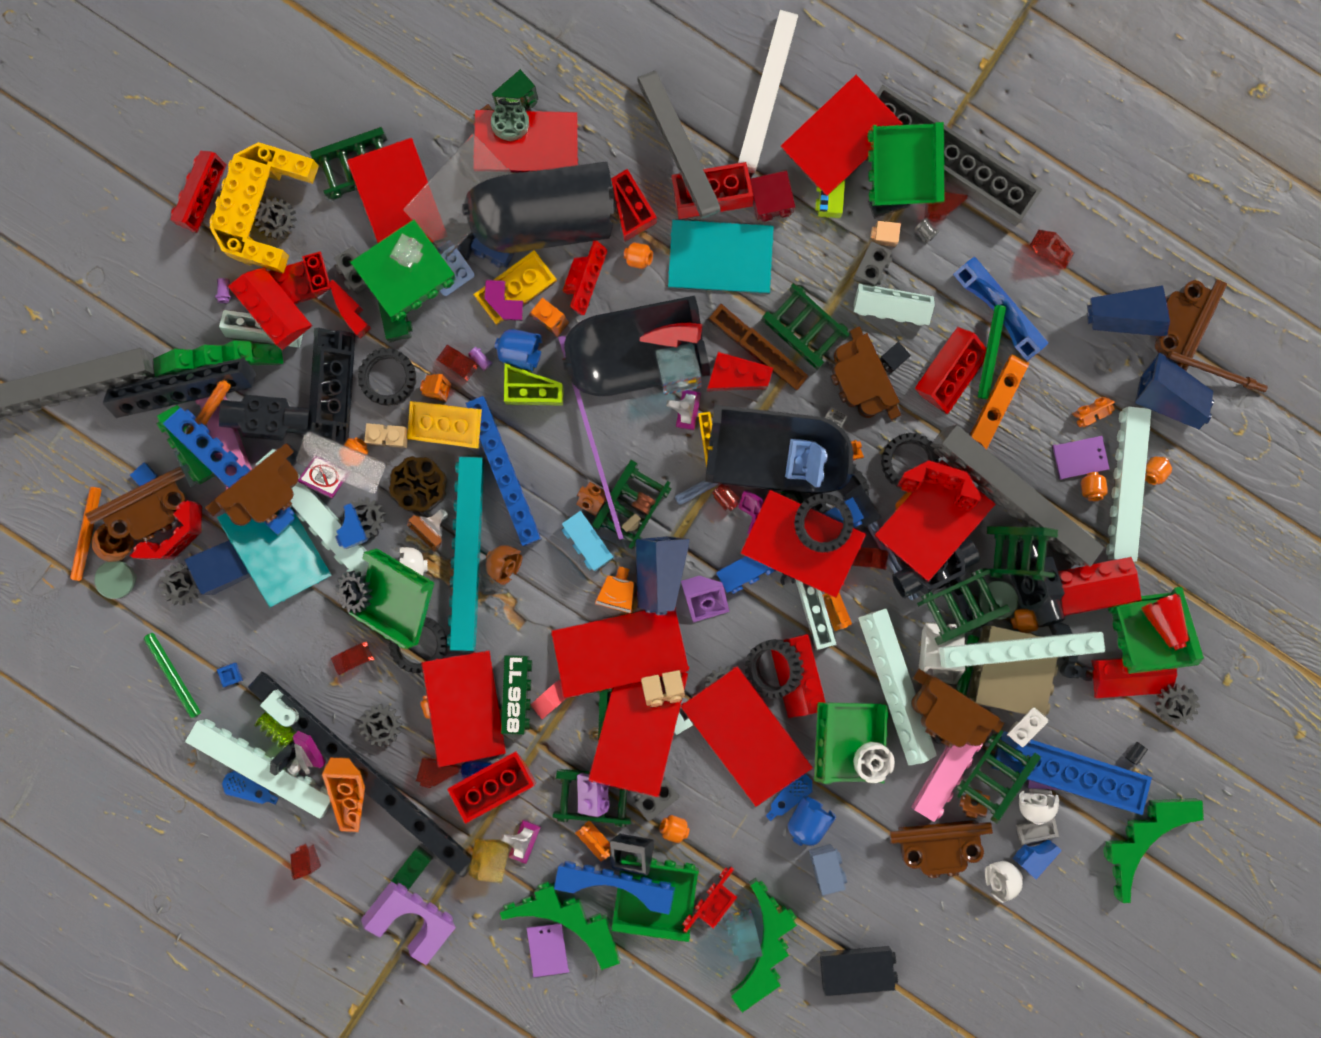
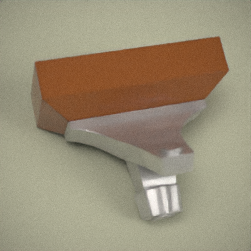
[407,509,448,552]

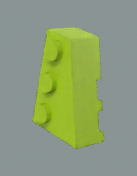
[504,363,564,406]

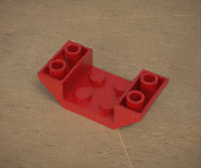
[248,251,331,304]
[897,461,981,510]
[130,500,202,559]

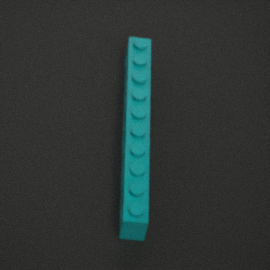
[447,457,485,651]

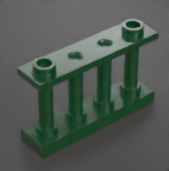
[310,127,388,200]
[761,283,850,370]
[592,460,672,549]
[983,526,1058,581]
[917,569,1010,645]
[956,730,1041,824]
[552,769,631,827]

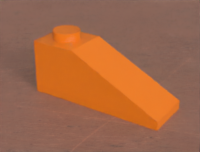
[420,374,451,402]

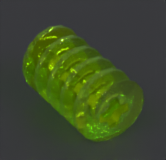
[254,711,297,749]

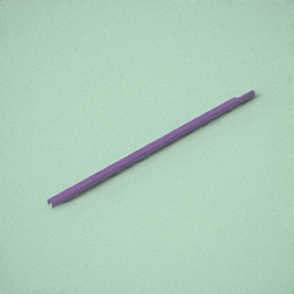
[558,336,623,540]

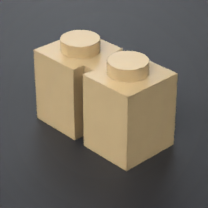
[364,423,408,448]
[641,670,685,707]

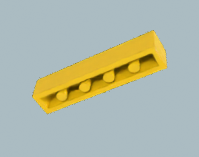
[698,412,713,468]

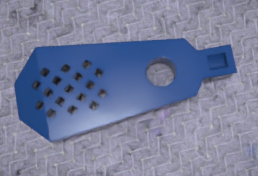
[222,771,279,805]
[766,773,813,821]

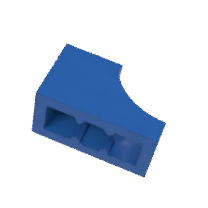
[335,503,368,550]
[1012,839,1062,880]

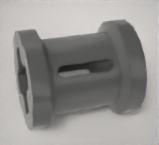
[914,217,940,243]

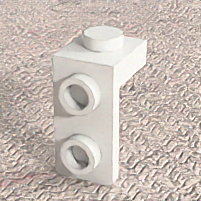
[1008,708,1048,747]

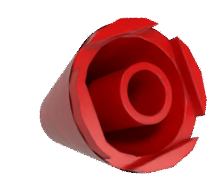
[1141,594,1189,650]

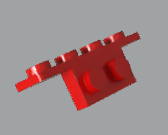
[562,241,607,315]
[683,867,737,932]

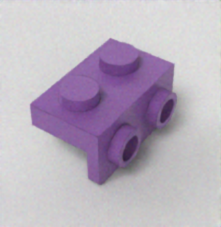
[577,773,609,817]

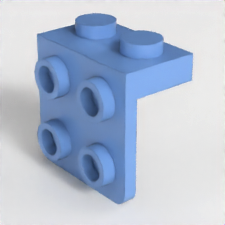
[437,240,474,296]
[785,439,827,487]

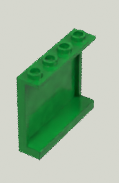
[868,122,944,206]
[351,219,456,322]
[348,549,435,649]
[1108,587,1204,674]
[814,702,889,784]
[612,855,699,942]

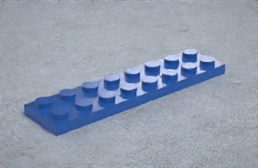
[992,731,1152,815]

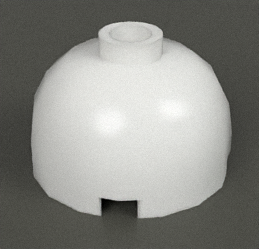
[400,547,427,575]
[853,742,895,783]
[1019,788,1059,825]
[985,861,1023,903]

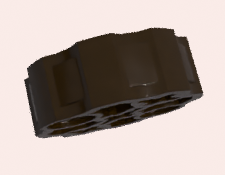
[389,456,447,513]

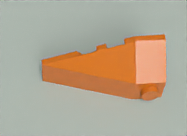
[322,758,365,832]

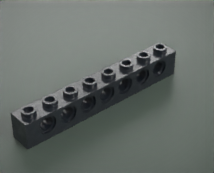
[103,357,256,418]

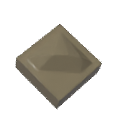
[622,514,641,533]

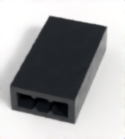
[819,946,898,996]

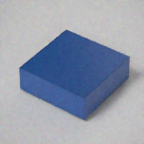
[130,462,158,486]
[216,662,243,688]

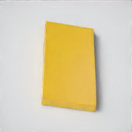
[473,250,557,326]
[407,401,482,448]

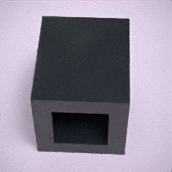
[879,341,911,373]

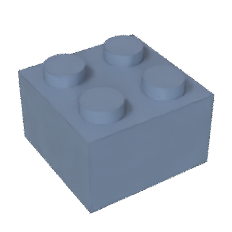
[809,844,847,895]

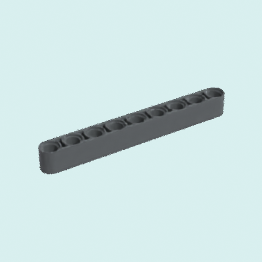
[637,70,721,219]

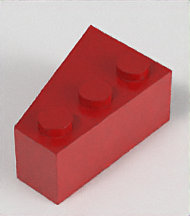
[611,169,657,242]
[707,352,773,392]

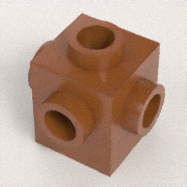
[576,482,607,516]
[959,789,990,819]

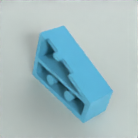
[561,511,614,572]

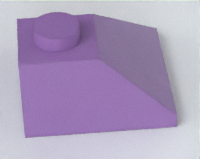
[681,576,730,623]

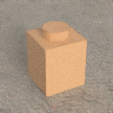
[871,221,901,247]

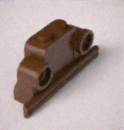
[1155,279,1227,371]
[831,326,901,420]
[205,443,299,526]
[85,466,186,542]
[911,669,1004,748]
[890,820,993,878]

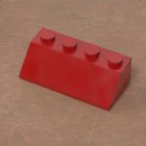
[170,151,227,233]
[671,162,754,219]
[228,267,312,350]
[914,327,986,415]
[1058,557,1142,616]
[771,634,826,718]
[1091,658,1178,698]
[447,751,536,824]

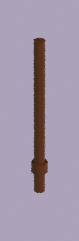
[1167,351,1268,392]

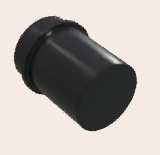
[1125,742,1148,765]

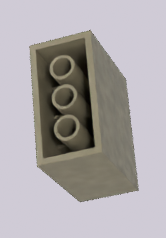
[968,626,1060,717]

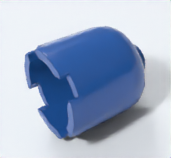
[495,329,543,372]
[788,796,837,846]

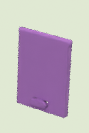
[1052,436,1109,480]
[527,923,569,977]

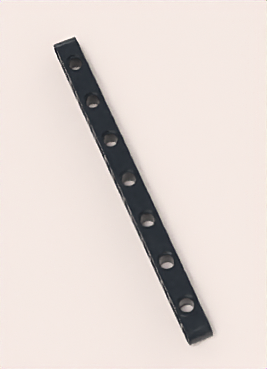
[248,671,477,877]

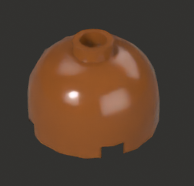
[92,524,134,562]
[486,545,523,585]

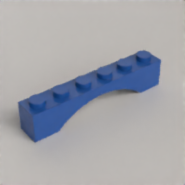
[953,256,1049,361]
[554,861,675,914]

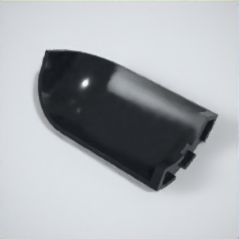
[462,161,614,253]
[562,295,711,396]
[705,405,856,494]

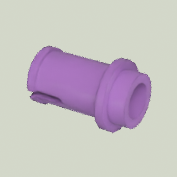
[215,278,231,303]
[468,347,492,371]

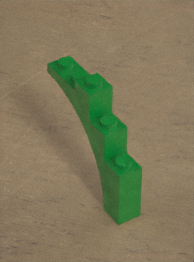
[153,341,283,377]
[1103,798,1204,903]
[730,877,797,1013]
[499,881,620,970]

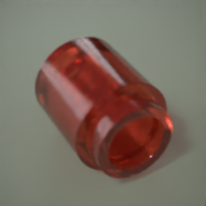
[712,484,739,512]

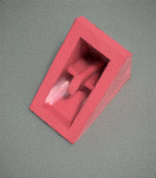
[531,680,566,719]

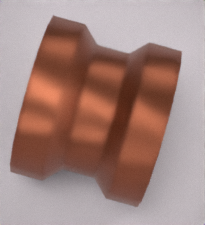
[632,492,656,515]

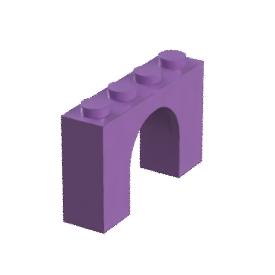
[361,882,456,965]

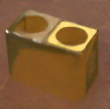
[468,838,509,883]

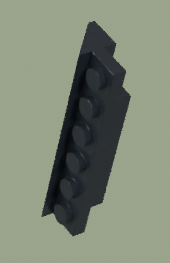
[307,327,356,446]

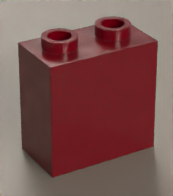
[750,171,795,222]

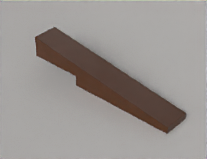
[707,303,809,391]

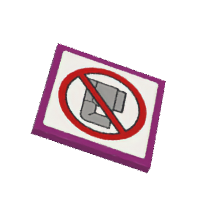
[298,455,350,498]

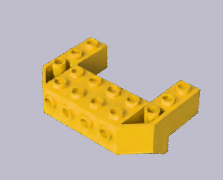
[210,142,319,273]

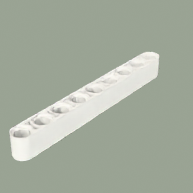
[738,10,798,174]

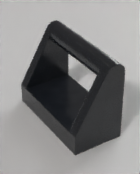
[610,833,654,875]

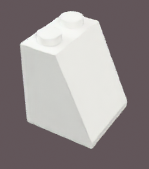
[919,622,965,684]

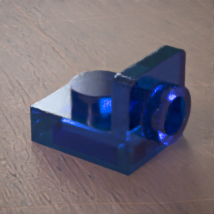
[461,761,492,779]

